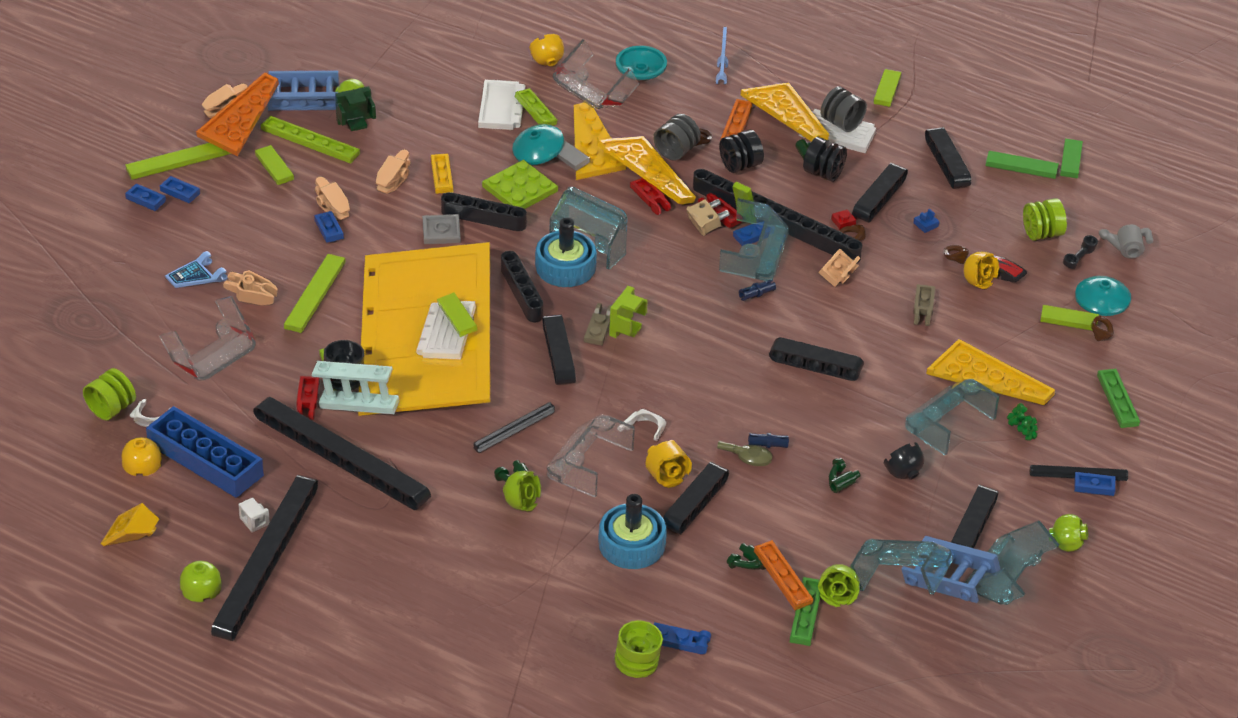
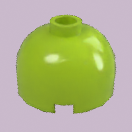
[503,471,541,511]
[180,560,222,602]
[818,564,860,607]

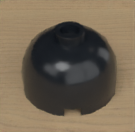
[883,442,924,480]

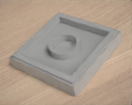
[422,214,461,244]

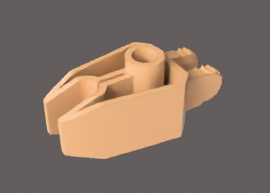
[202,84,247,118]
[376,149,410,194]
[315,177,350,220]
[223,270,278,305]

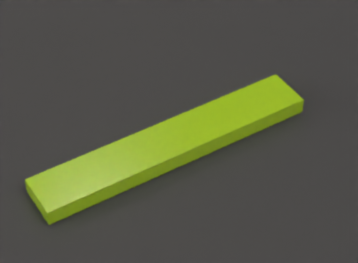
[261,116,360,164]
[125,143,231,180]
[284,254,345,333]

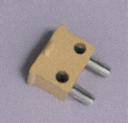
[687,199,729,236]

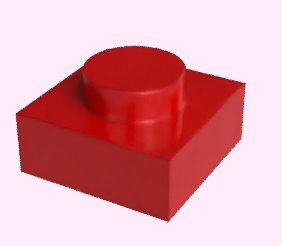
[831,209,856,230]

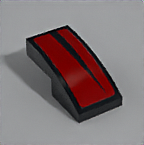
[994,256,1027,282]

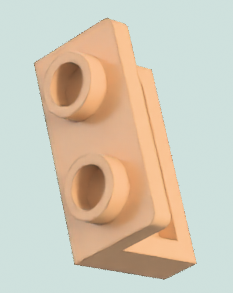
[818,249,860,287]

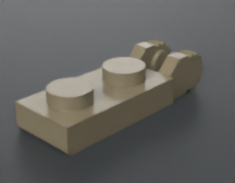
[913,284,935,326]
[584,303,612,346]

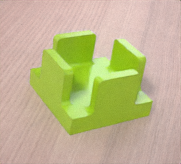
[609,286,648,338]

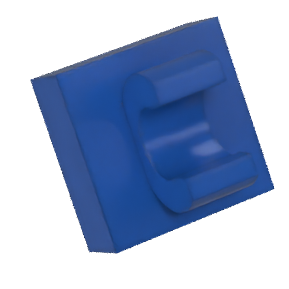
[913,209,939,233]

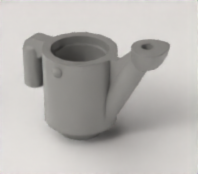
[1099,224,1154,258]

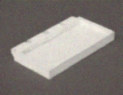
[478,80,526,130]
[799,109,876,153]
[416,301,476,359]

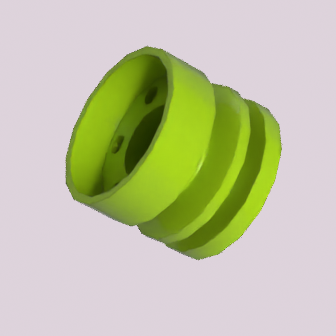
[1023,198,1067,241]
[83,368,136,421]
[614,620,663,678]

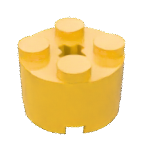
[645,440,692,488]

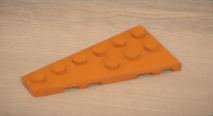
[196,73,279,157]

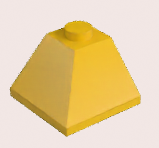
[101,503,159,546]

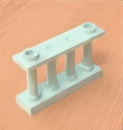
[312,361,399,414]

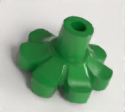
[1007,403,1027,426]
[1017,416,1038,441]

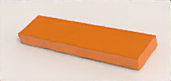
[720,99,753,140]
[754,540,813,610]

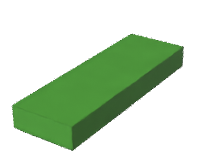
[1060,138,1083,178]

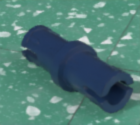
[738,279,776,301]
[748,433,789,448]

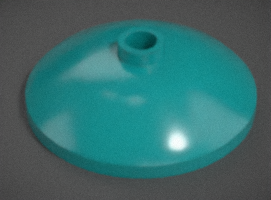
[616,46,667,80]
[512,124,564,165]
[1075,276,1131,316]

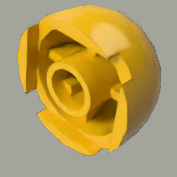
[529,34,564,66]
[963,251,999,289]
[121,437,162,476]

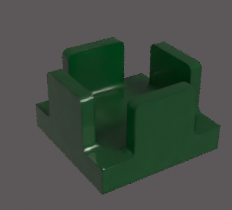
[335,86,376,131]

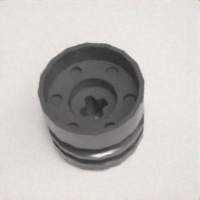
[820,86,867,132]
[653,114,701,160]

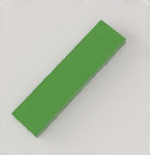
[986,151,1059,179]
[1097,369,1140,428]
[789,577,821,646]

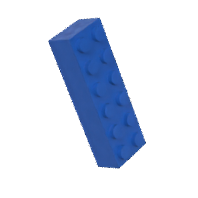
[146,406,264,498]

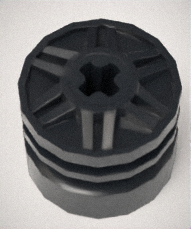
[719,129,764,173]
[803,137,847,182]
[324,340,365,391]

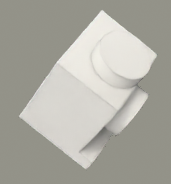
[239,497,270,533]

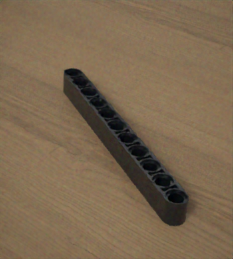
[693,169,862,263]
[253,397,431,510]
[211,475,318,641]

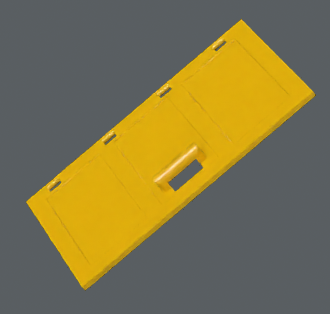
[358,242,490,416]

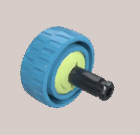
[535,217,597,287]
[598,494,667,569]

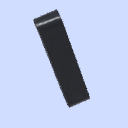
[925,127,972,189]
[852,163,908,223]
[441,192,527,231]
[501,251,543,323]
[542,314,576,385]
[769,337,864,381]
[663,462,729,535]
[951,485,999,548]

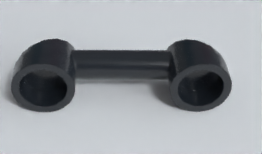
[1063,235,1098,269]

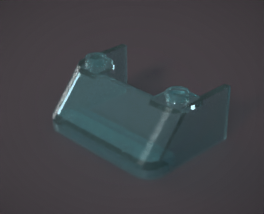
[549,187,627,270]
[719,198,789,281]
[905,379,999,455]
[965,520,1059,605]
[850,539,953,595]

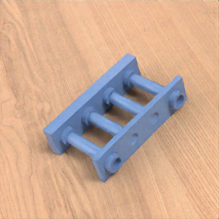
[268,71,339,111]
[901,536,1001,603]

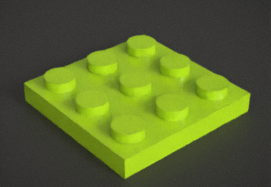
[482,160,558,209]

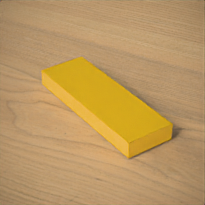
[431,154,453,194]

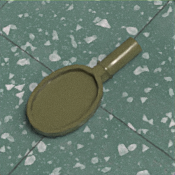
[717,441,772,466]

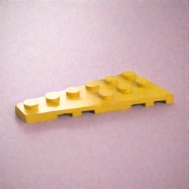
[741,83,829,142]
[574,102,626,180]
[597,136,696,204]
[926,339,1055,405]

